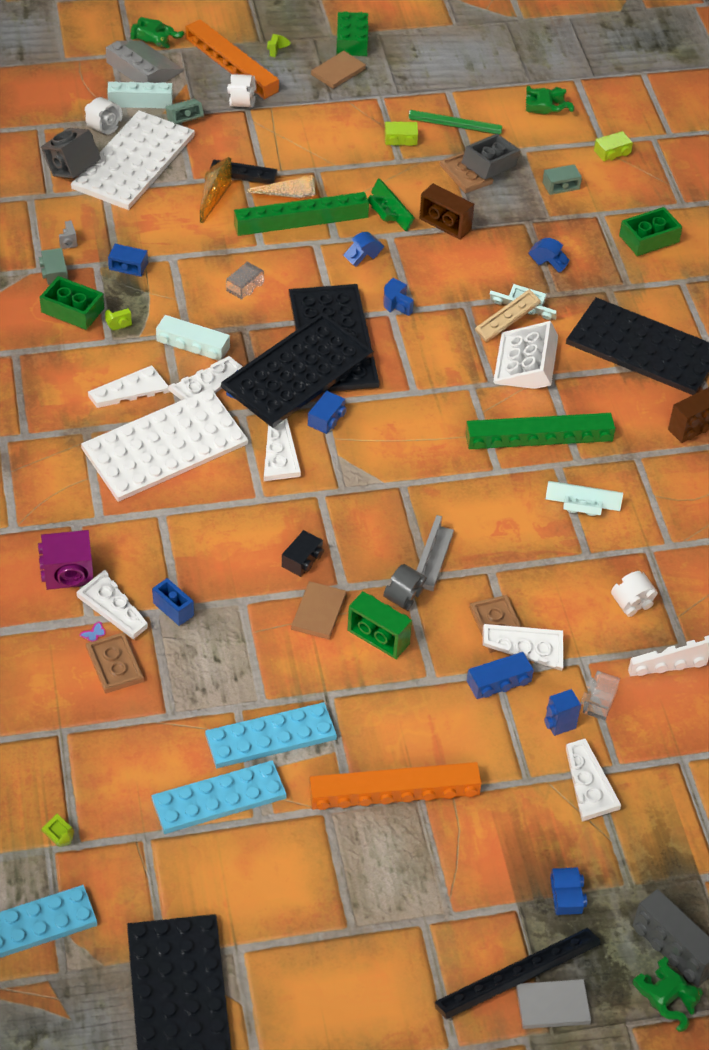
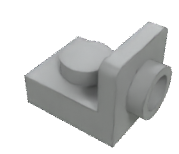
[59,220,77,249]

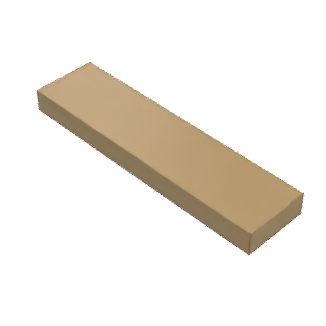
[475,289,541,343]

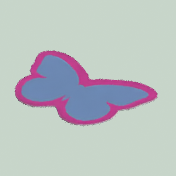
[80,622,105,642]

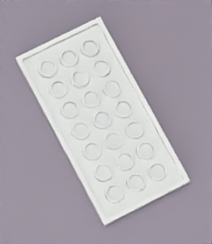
[71,111,195,210]
[81,388,248,502]

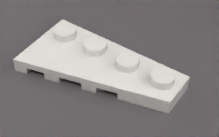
[168,356,243,400]
[264,418,301,481]
[76,570,148,640]
[483,624,563,671]
[628,635,709,677]
[566,739,621,821]

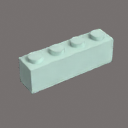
[107,81,173,108]
[156,315,230,361]

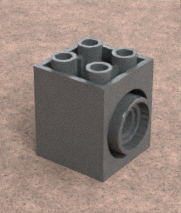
[41,128,101,178]

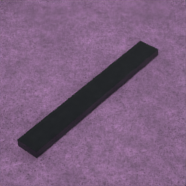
[434,928,601,1020]

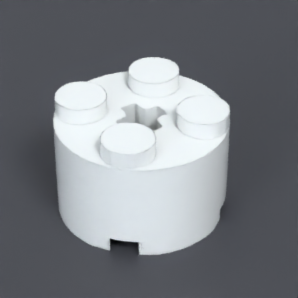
[228,74,256,107]
[85,97,122,135]
[611,571,658,617]

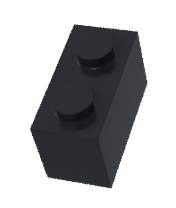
[281,530,324,577]

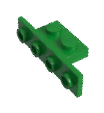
[368,178,415,231]

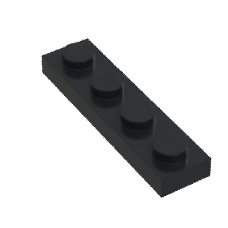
[210,159,277,185]

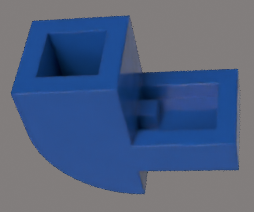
[343,232,385,267]
[528,238,570,273]
[383,278,414,316]

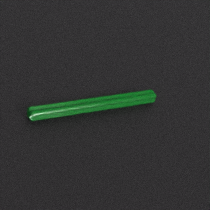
[408,110,502,135]

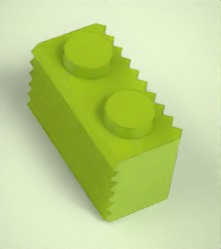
[384,122,418,146]
[594,131,633,161]

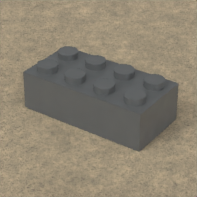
[633,889,709,987]

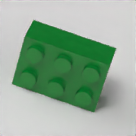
[336,11,368,56]
[619,207,682,256]
[39,276,105,330]
[347,591,412,659]

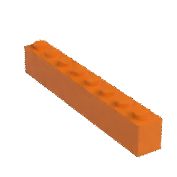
[185,19,279,99]
[309,762,481,810]

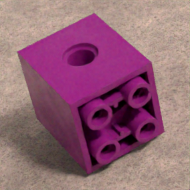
[38,530,93,590]

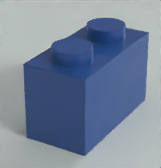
[108,244,148,277]
[308,391,347,434]
[152,578,194,626]
[544,689,581,736]

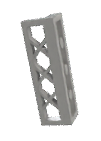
[416,515,454,591]

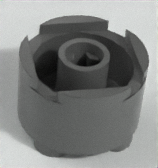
[383,564,427,611]

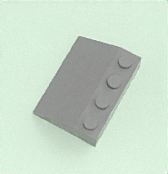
[106,41,183,83]

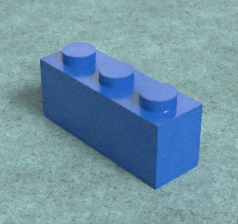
[467,652,534,699]

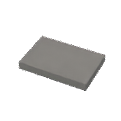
[516,979,591,1029]

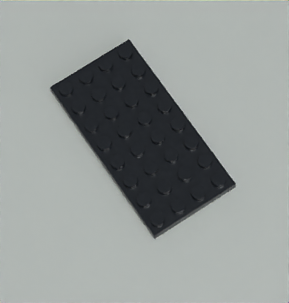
[289,284,379,392]
[566,297,709,395]
[221,313,374,428]
[127,914,231,1050]

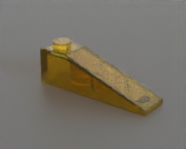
[200,157,232,223]
[247,175,317,200]

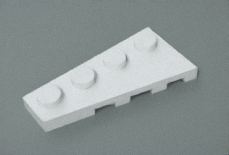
[88,365,170,408]

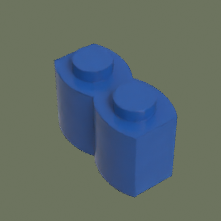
[550,867,587,915]

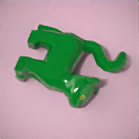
[130,17,185,48]
[526,86,575,115]
[633,957,703,1032]

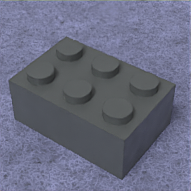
[461,134,521,180]

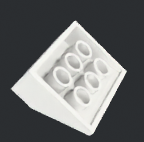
[493,321,558,389]

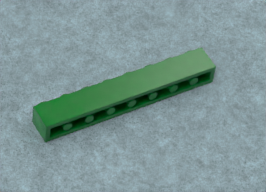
[234,192,369,236]
[465,413,615,449]

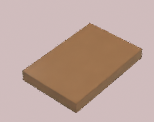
[311,51,366,89]
[440,152,493,193]
[291,581,347,639]
[469,595,522,653]
[86,632,144,694]

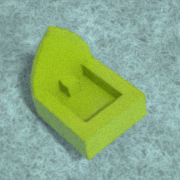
[267,34,291,57]
[105,308,132,331]
[41,814,74,847]

